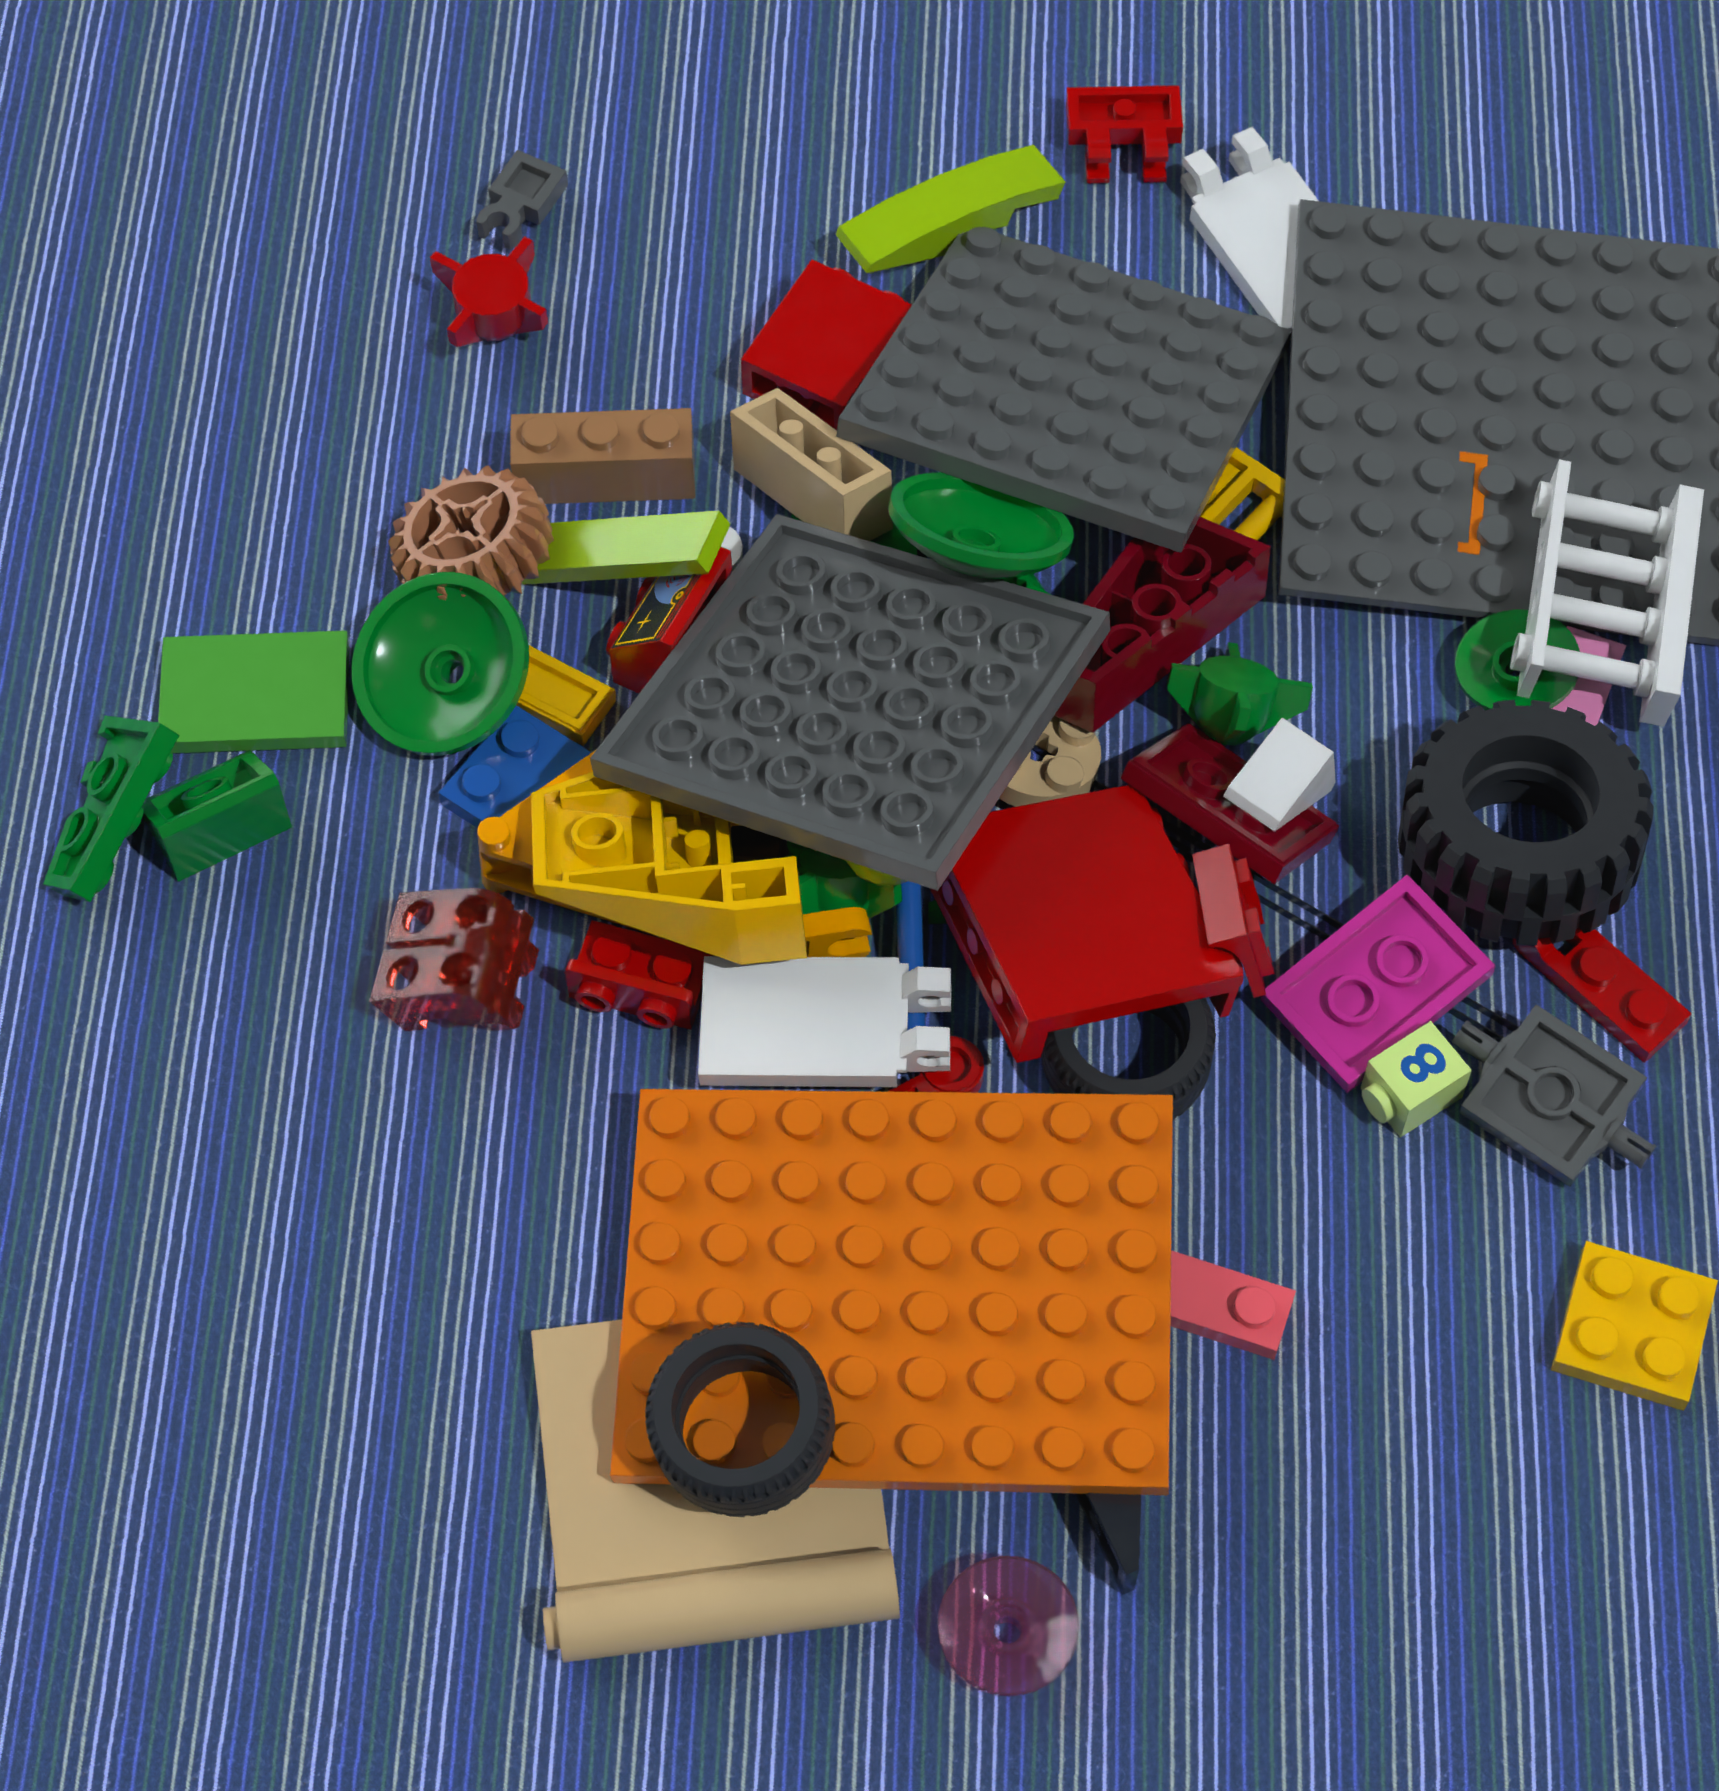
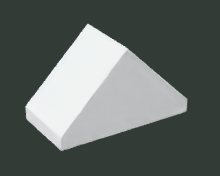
[1223,718,1336,831]

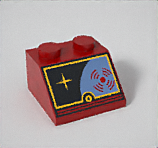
[606,547,732,693]

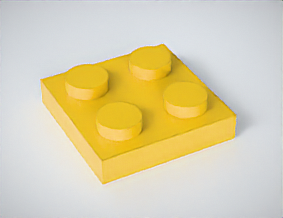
[1551,1241,1718,1411]

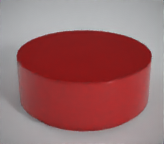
[919,1036,984,1093]

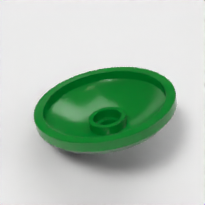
[888,472,1074,579]
[352,572,529,756]

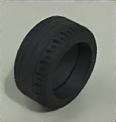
[1041,998,1216,1120]
[645,1322,835,1517]

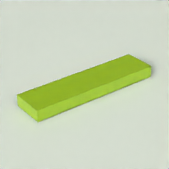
[521,510,731,585]

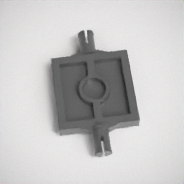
[1452,1004,1657,1187]

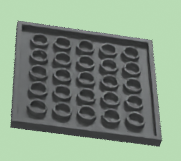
[836,227,1292,553]
[590,514,1110,891]

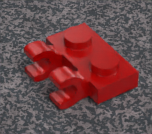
[1066,85,1183,183]

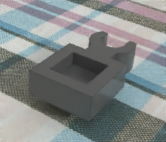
[477,150,568,250]

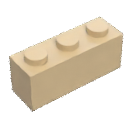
[730,388,893,541]

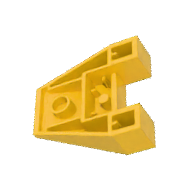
[531,772,807,965]

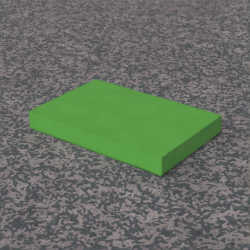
[158,630,350,753]

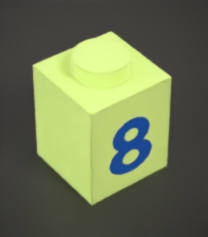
[1361,1021,1472,1138]

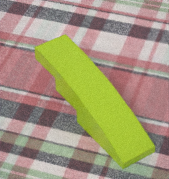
[835,144,1066,273]

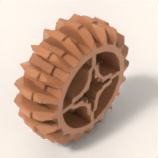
[388,465,554,600]

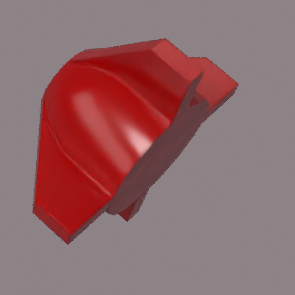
[430,236,548,347]

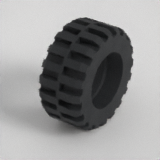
[1398,699,1654,946]

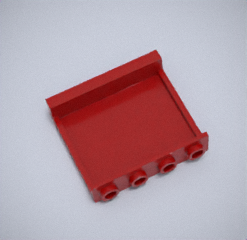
[930,785,1244,1063]

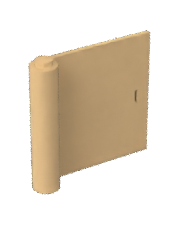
[531,1319,900,1663]

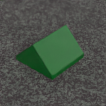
[142,750,292,882]

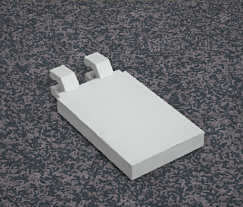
[1180,127,1318,340]
[698,956,951,1087]

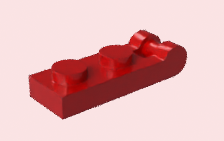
[1513,928,1692,1063]

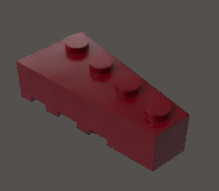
[1054,517,1271,733]

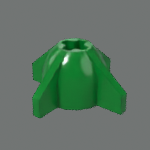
[1166,642,1313,746]
[787,841,902,918]

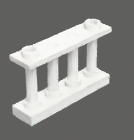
[1510,459,1704,727]

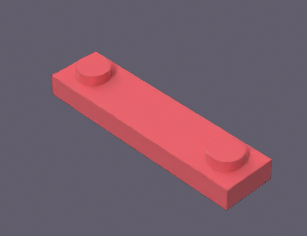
[1171,1250,1296,1360]

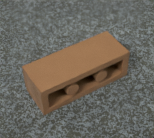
[510,408,696,504]

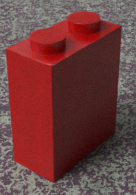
[741,259,912,431]

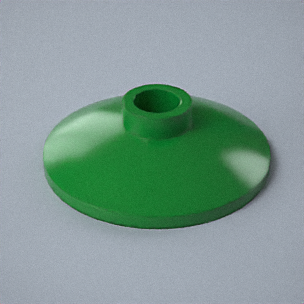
[1455,609,1580,710]

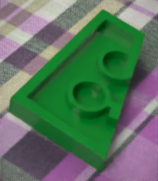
[43,715,180,902]

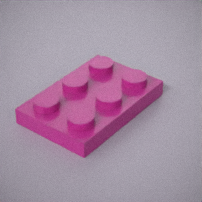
[1261,874,1495,1093]

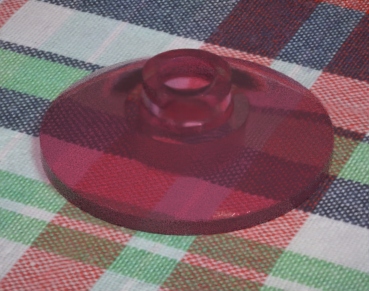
[938,1556,1079,1696]

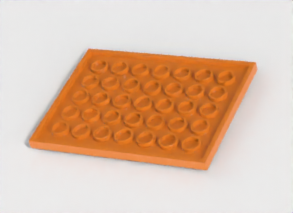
[610,1089,1173,1495]

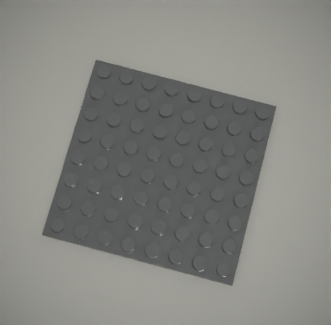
[1278,199,1719,646]

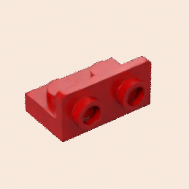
[565,920,714,1030]

